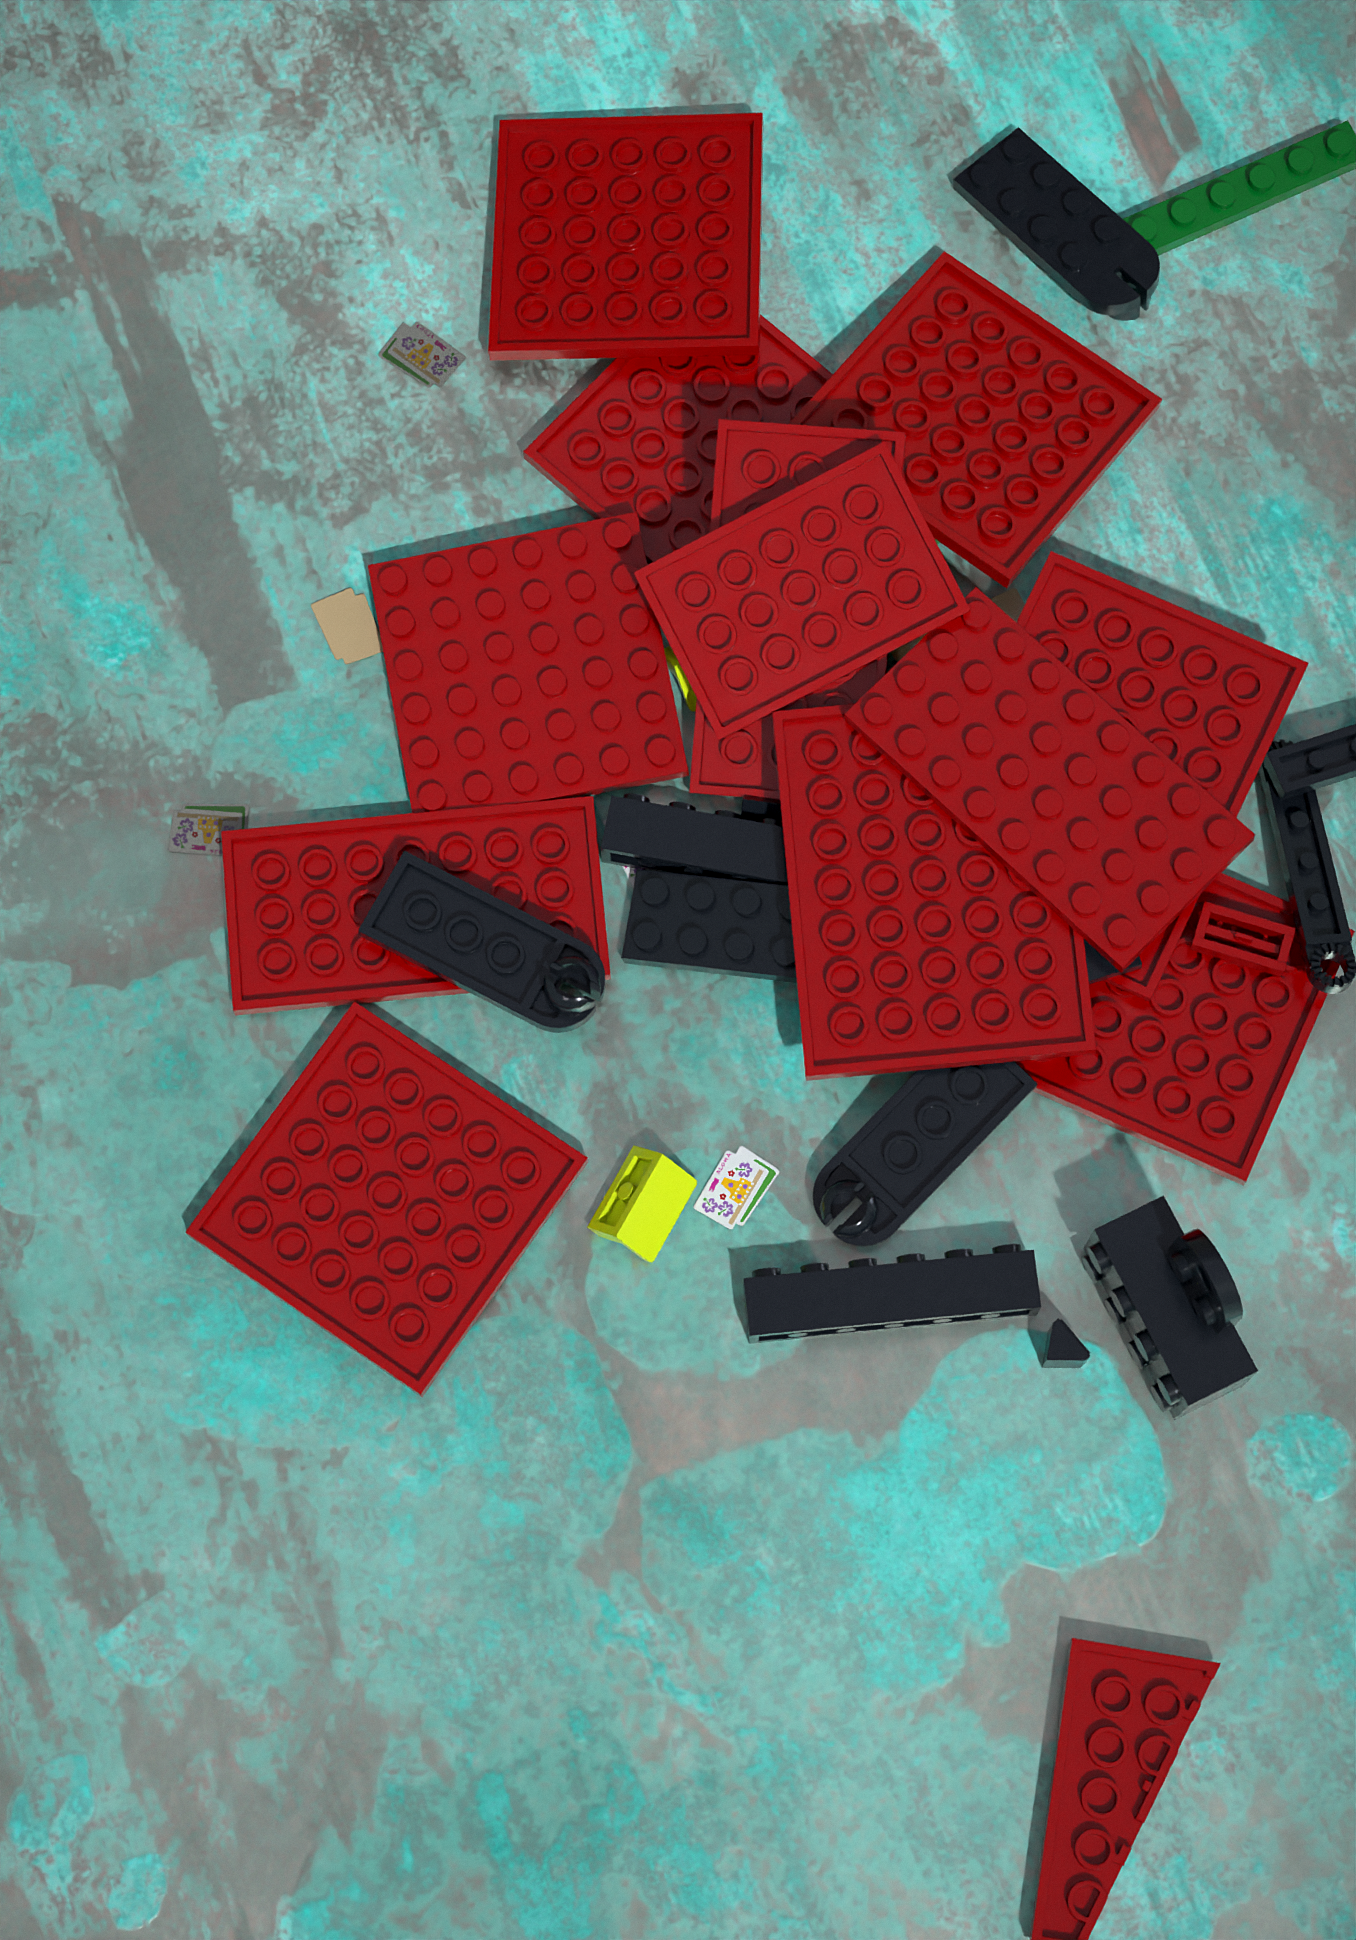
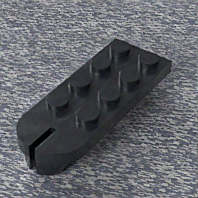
[953,127,1160,321]
[358,851,606,1033]
[621,869,797,983]
[813,1062,1038,1247]

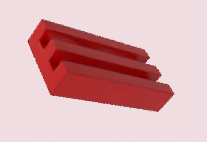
[1189,901,1296,977]

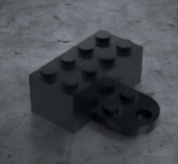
[1082,1195,1258,1420]

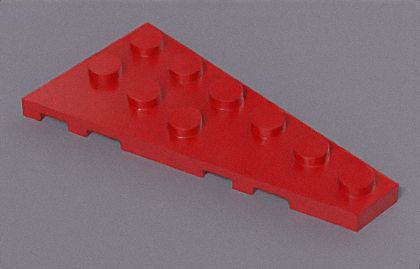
[1029,1638,1221,1940]

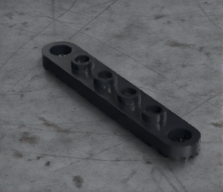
[1259,739,1356,994]

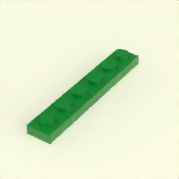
[1123,120,1356,256]

